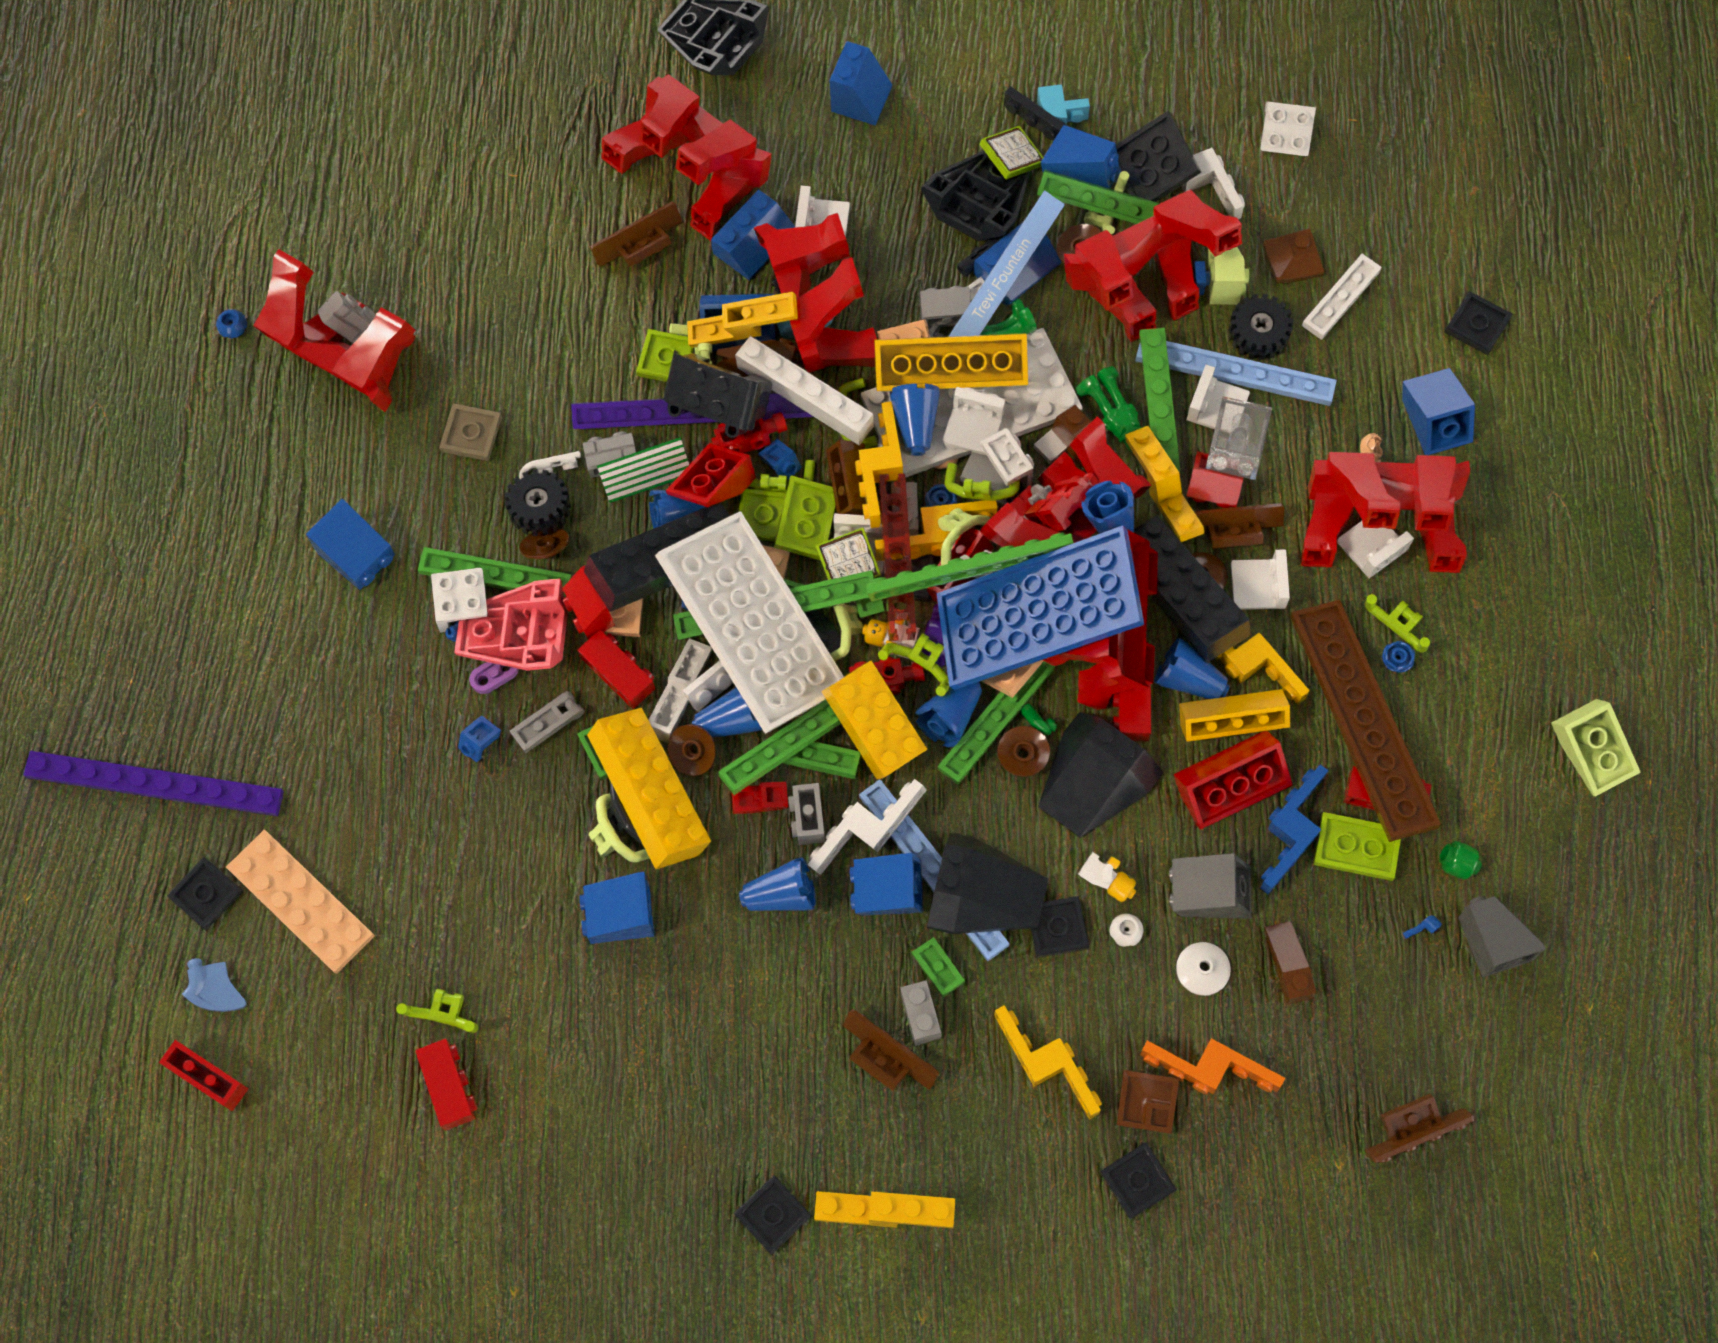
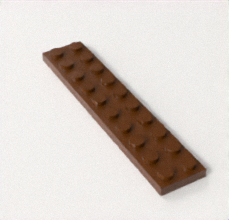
[1290,600,1441,842]

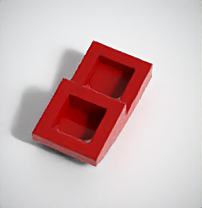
[731,782,788,814]

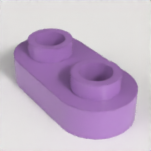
[469,662,519,694]

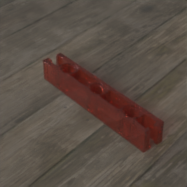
[878,473,916,641]

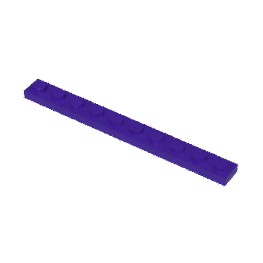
[571,393,814,429]
[23,751,284,816]

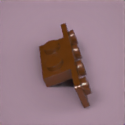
[590,201,682,267]
[1194,503,1284,549]
[843,1009,939,1091]
[1365,1094,1475,1163]

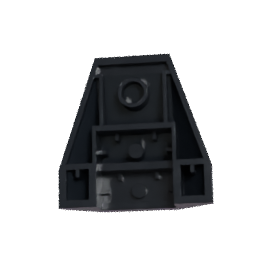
[657,0,769,75]
[921,150,1030,242]
[1038,712,1164,838]
[927,833,1048,934]

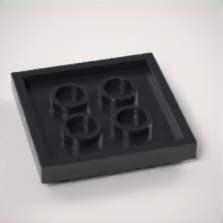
[1116,111,1201,202]

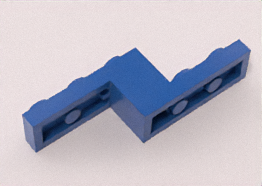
[1260,764,1328,895]

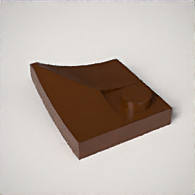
[1262,228,1324,283]
[1116,1070,1179,1134]

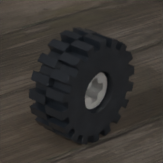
[1228,294,1293,360]
[504,469,571,536]

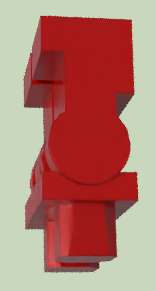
[1024,473,1100,531]

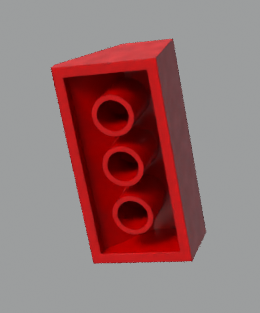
[1173,731,1293,830]

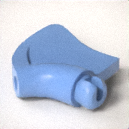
[182,958,247,1012]

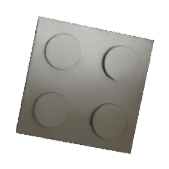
[439,403,502,461]

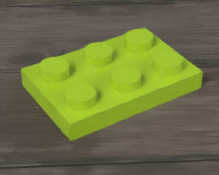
[773,476,836,560]
[1313,812,1401,881]

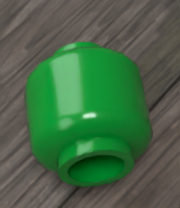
[1439,841,1482,880]

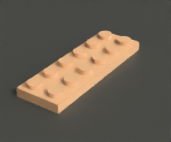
[226,829,375,974]

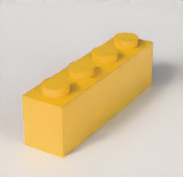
[1179,689,1290,742]

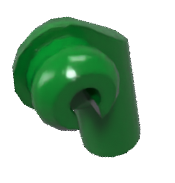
[1021,704,1057,735]

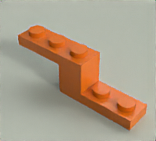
[1140,1038,1285,1095]

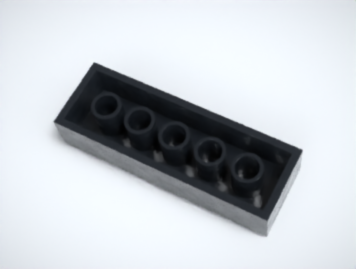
[584,502,730,612]
[1134,515,1250,663]

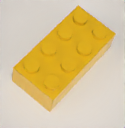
[821,661,927,780]

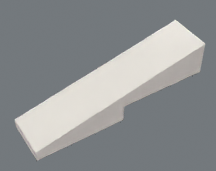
[649,638,713,743]

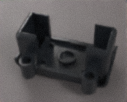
[663,350,772,438]

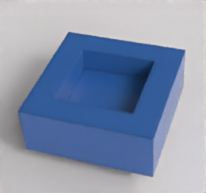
[1193,261,1210,295]

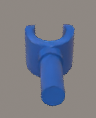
[1402,915,1442,939]

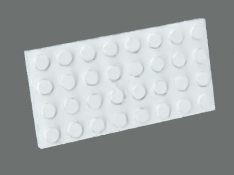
[861,328,1083,478]
[655,511,844,734]

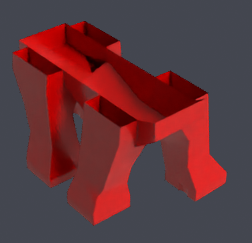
[601,74,772,241]
[1064,189,1242,342]
[754,213,877,373]
[254,249,416,412]
[980,416,1152,547]
[1301,452,1470,573]
[1043,529,1158,710]

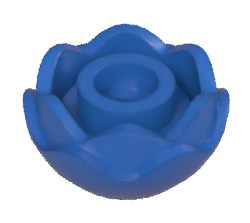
[216,309,247,339]
[925,484,957,507]
[1382,641,1415,673]

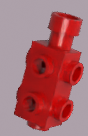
[711,412,787,453]
[849,657,925,695]

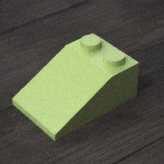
[1208,247,1249,305]
[1551,699,1641,796]

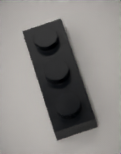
[1004,86,1067,140]

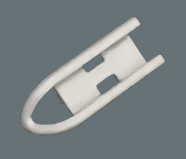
[519,451,581,479]

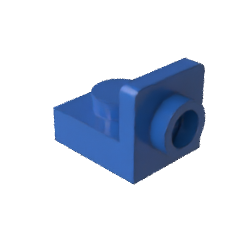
[758,439,802,480]
[458,715,501,762]

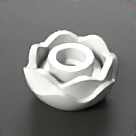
[1110,914,1144,947]

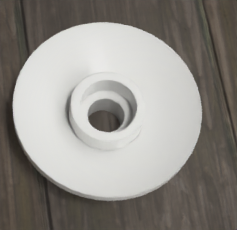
[1176,942,1231,996]

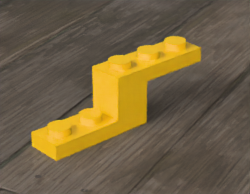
[687,292,798,348]
[855,401,903,529]
[1125,426,1204,542]
[874,500,997,562]
[1215,633,1310,705]
[994,1005,1102,1120]
[814,1191,955,1228]

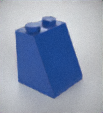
[829,41,892,126]
[1041,125,1121,189]
[1402,368,1475,455]
[306,499,395,590]
[850,853,923,916]
[579,872,654,944]

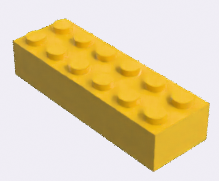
[874,333,1028,391]
[587,708,711,869]

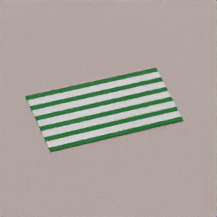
[597,437,689,503]

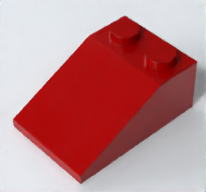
[666,443,756,507]

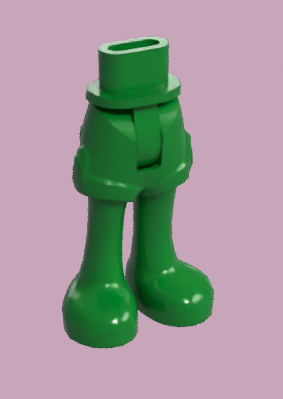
[980,298,1037,335]
[1075,366,1142,451]

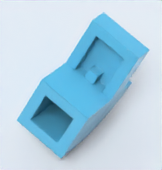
[1037,85,1090,125]

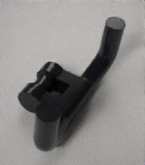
[607,783,643,845]

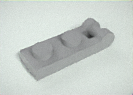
[510,691,585,754]

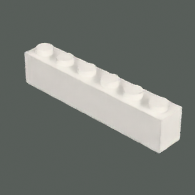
[735,336,874,445]

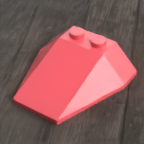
[454,579,568,671]

